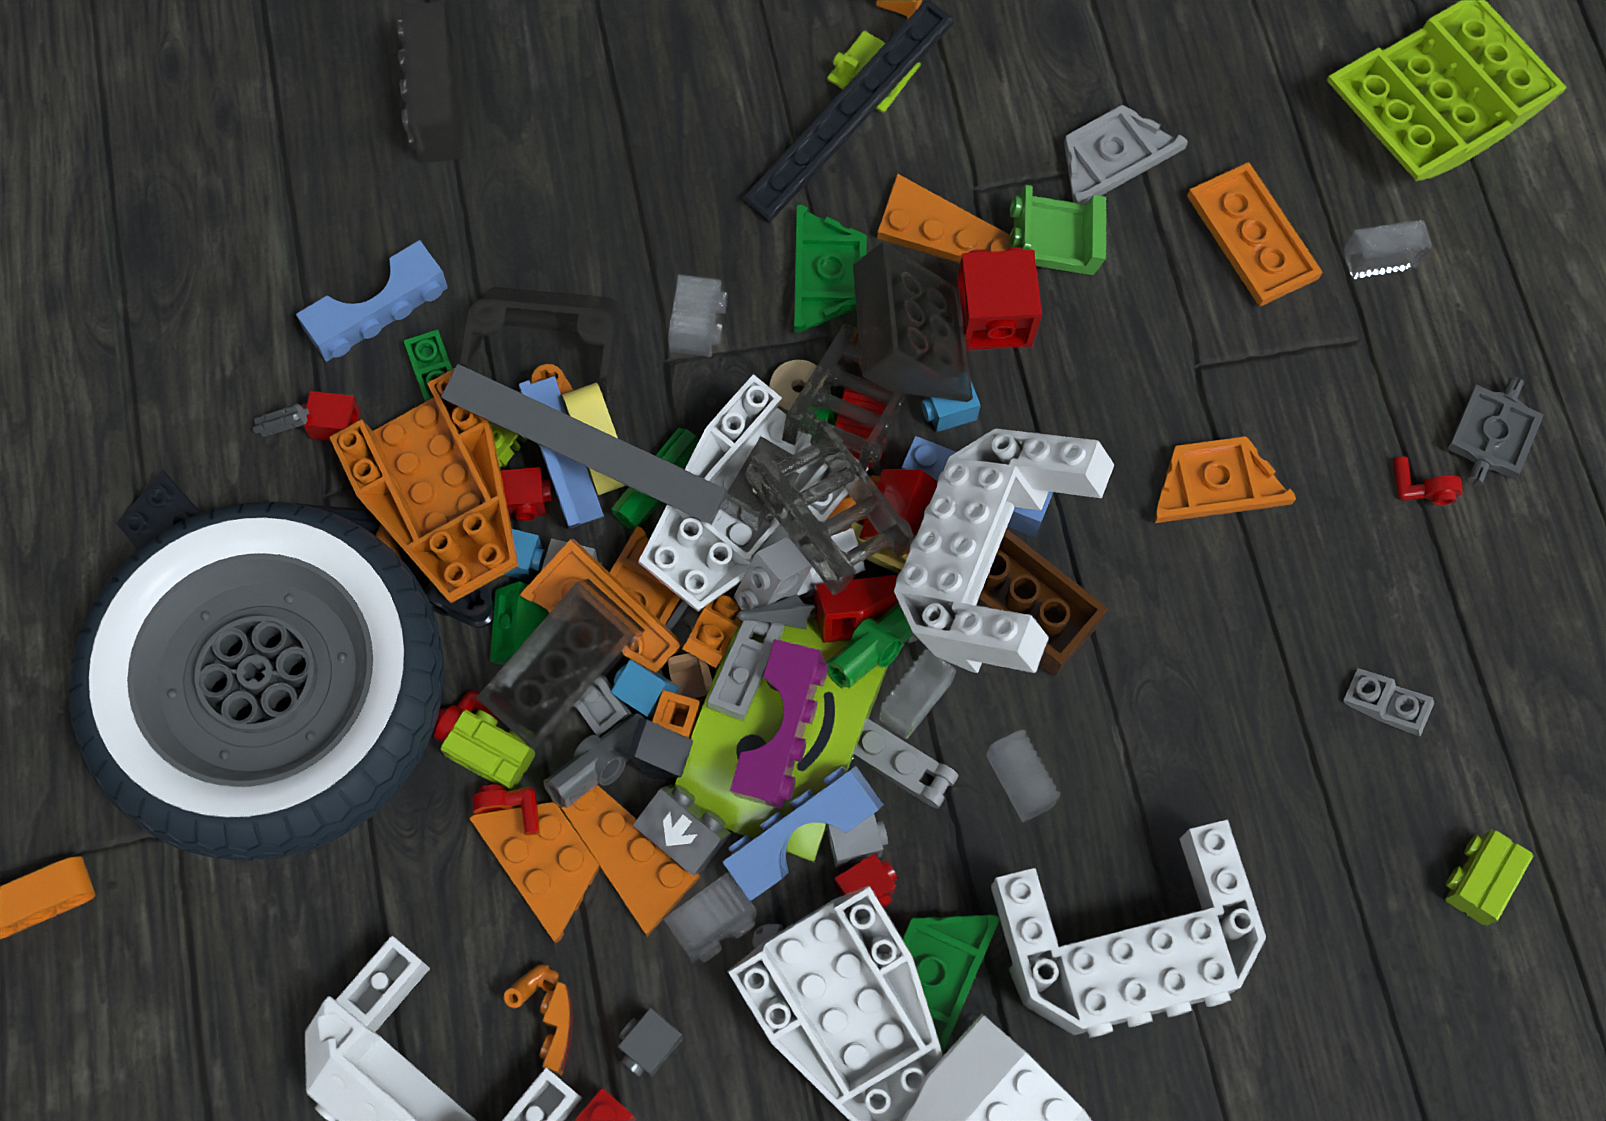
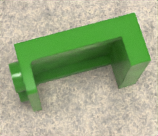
[1009,185,1106,275]

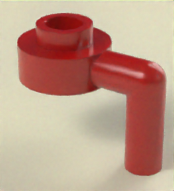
[1393,457,1463,506]
[434,690,509,743]
[472,784,540,835]

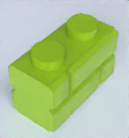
[441,710,536,791]
[1445,830,1533,926]

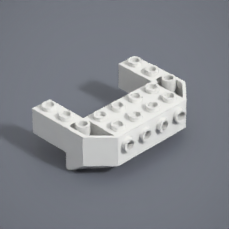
[894,428,1114,673]
[991,820,1266,1038]
[305,936,582,1121]

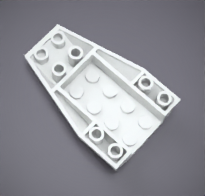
[638,374,868,612]
[728,886,943,1121]

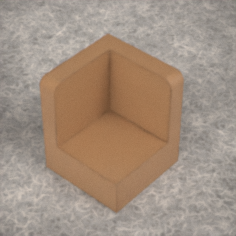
[667,653,712,701]

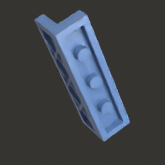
[519,376,604,529]

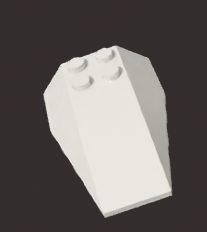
[901,1014,1092,1121]

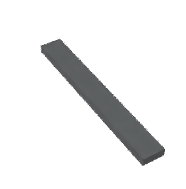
[441,364,728,525]

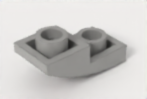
[1344,668,1434,736]

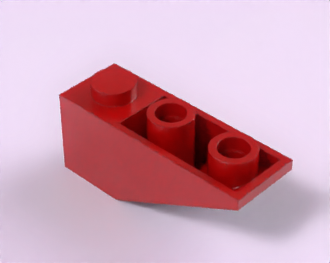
[814,575,899,643]

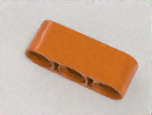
[0,856,96,939]

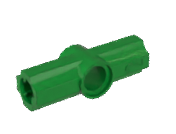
[611,428,700,530]
[825,602,914,689]

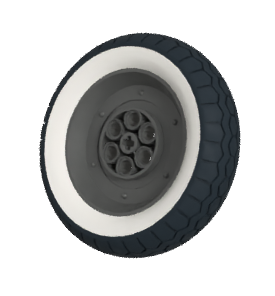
[69,502,444,861]

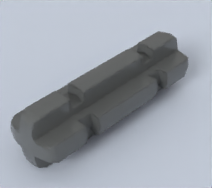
[252,404,309,437]

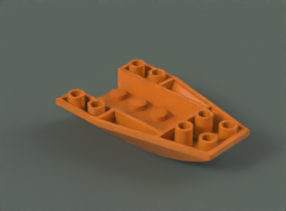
[329,368,519,603]

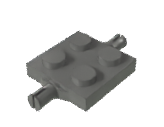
[1447,377,1544,486]

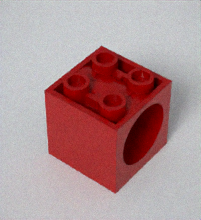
[955,247,1042,350]

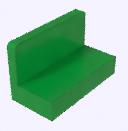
[490,582,553,665]

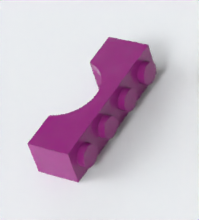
[730,639,828,809]

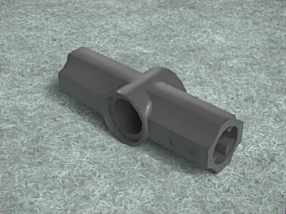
[543,713,645,808]

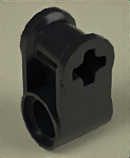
[424,580,495,628]

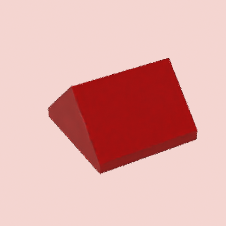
[859,469,938,555]

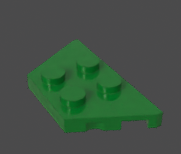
[794,205,867,333]
[903,915,1000,1053]

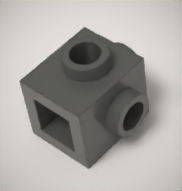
[618,1008,683,1077]

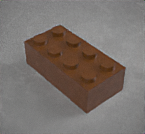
[976,528,1108,677]

